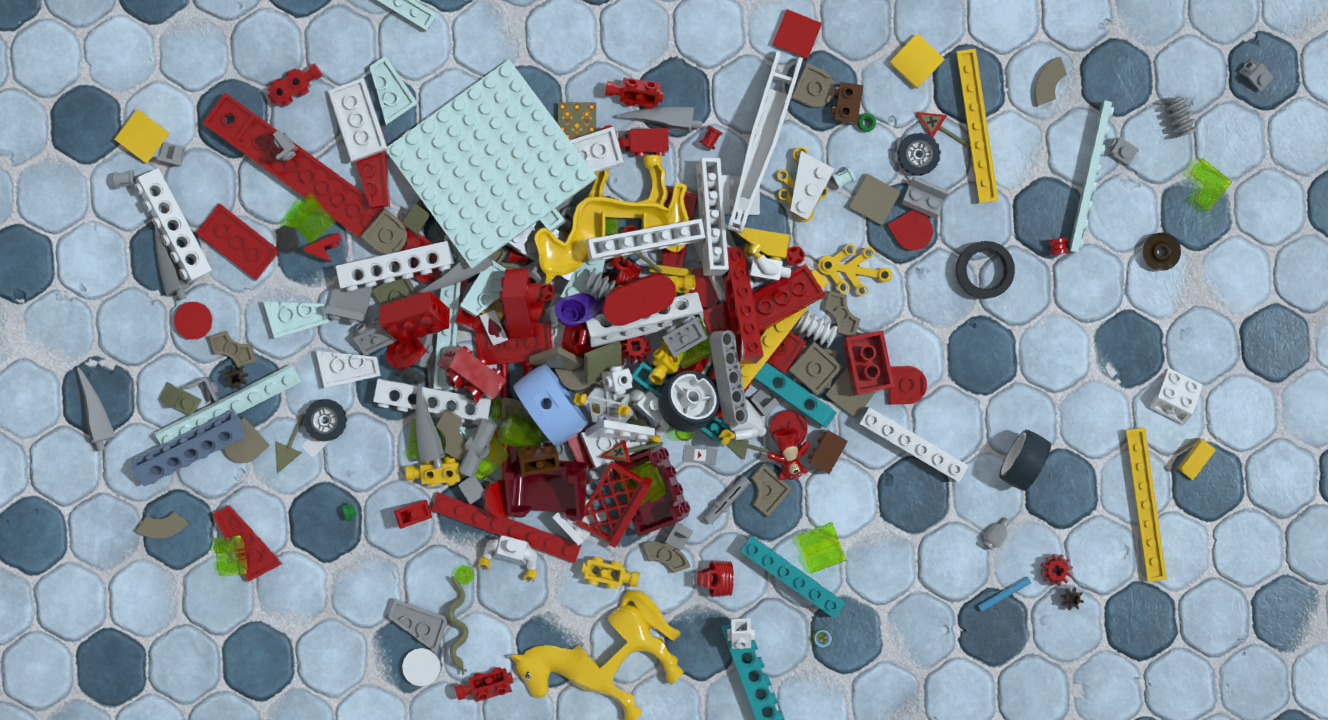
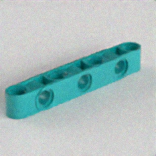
[754,362,837,428]

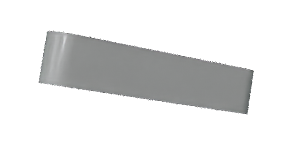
[710,330,748,425]

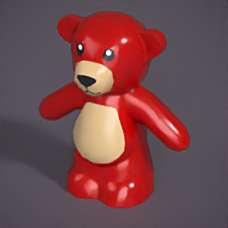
[767,428,810,480]

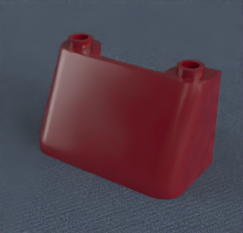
[504,460,588,521]

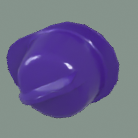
[555,293,599,327]

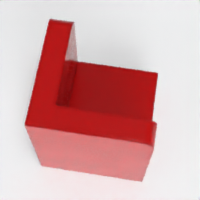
[455,308,483,333]

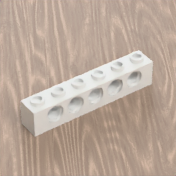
[696,158,729,276]
[134,168,212,284]
[585,219,706,262]
[336,241,455,292]
[585,292,704,347]
[373,379,492,425]
[858,407,969,482]

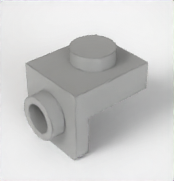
[1239,58,1274,92]

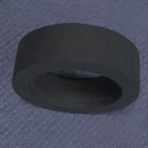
[956,241,1015,299]

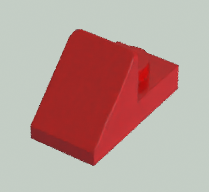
[303,232,343,262]
[394,500,433,529]

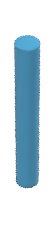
[978,577,1031,612]

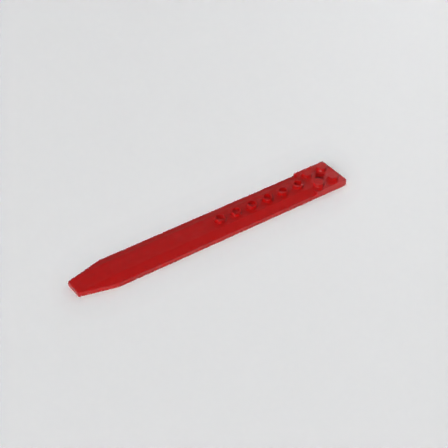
[203,92,469,293]

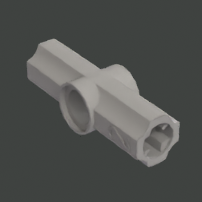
[458,418,497,477]

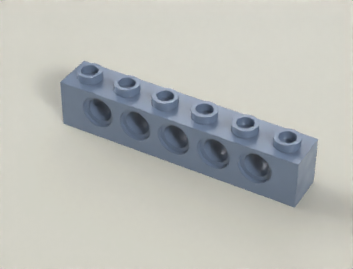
[132,409,246,487]

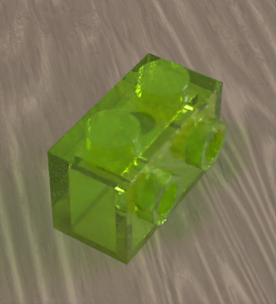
[497,413,544,448]

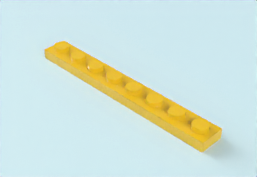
[956,48,998,203]
[740,269,829,389]
[1125,427,1167,582]

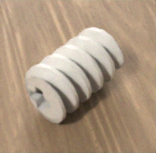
[794,310,837,349]

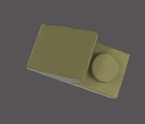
[402,198,432,235]
[159,382,202,415]

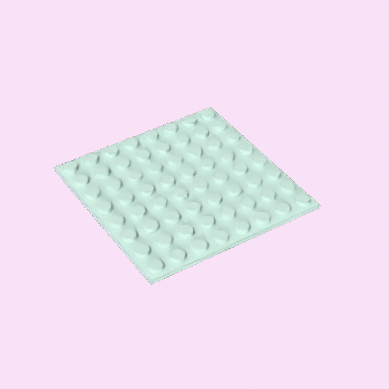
[386,60,597,269]

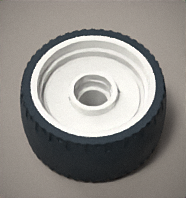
[658,371,720,433]
[999,429,1051,491]

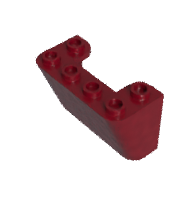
[612,446,690,537]

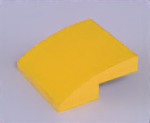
[889,33,945,89]
[114,108,170,164]

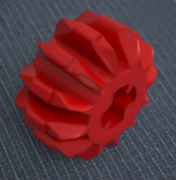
[620,335,651,364]
[1040,554,1073,586]

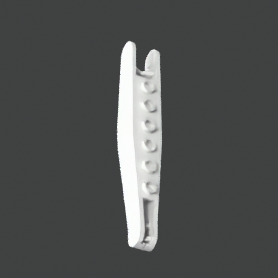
[727,50,803,233]

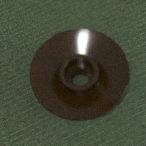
[1142,232,1181,271]

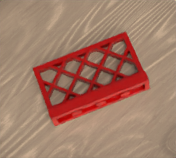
[576,461,653,548]

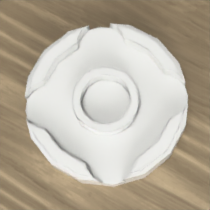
[402,648,441,686]

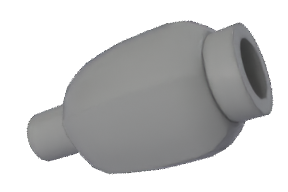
[983,517,1011,550]

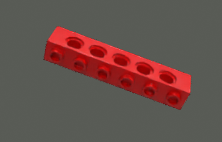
[722,247,764,365]

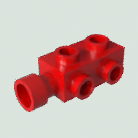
[267,63,323,107]
[605,77,664,109]
[455,667,514,702]

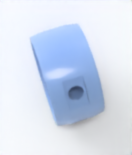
[513,364,588,446]

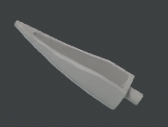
[616,107,702,132]
[155,227,190,300]
[419,257,494,293]
[76,368,115,452]
[415,383,445,469]

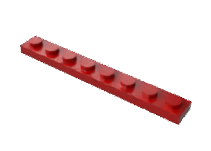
[431,492,582,563]

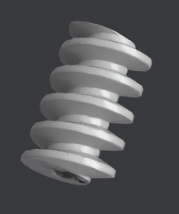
[1164,95,1198,138]
[585,268,622,300]

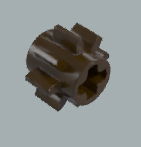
[224,365,249,389]
[1060,587,1084,611]

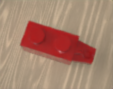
[618,128,669,157]

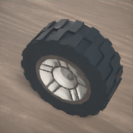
[897,133,941,176]
[303,399,347,441]

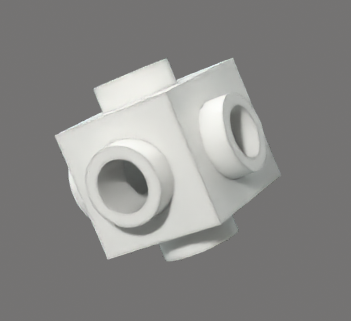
[601,365,632,394]
[727,618,755,649]

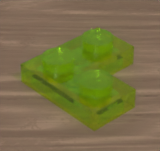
[1190,158,1233,212]

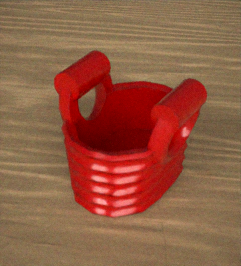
[603,256,642,287]
[561,322,602,357]
[697,560,734,598]

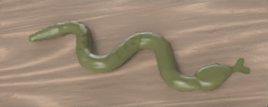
[447,576,469,675]

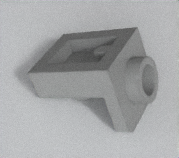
[1109,136,1139,166]

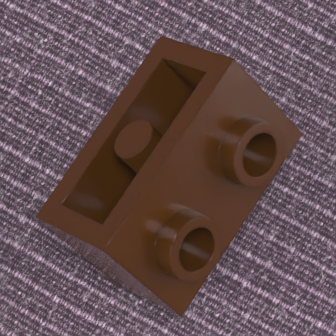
[831,82,864,125]
[807,429,848,475]
[516,442,560,476]

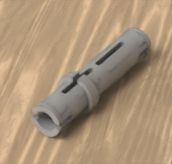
[703,475,751,525]

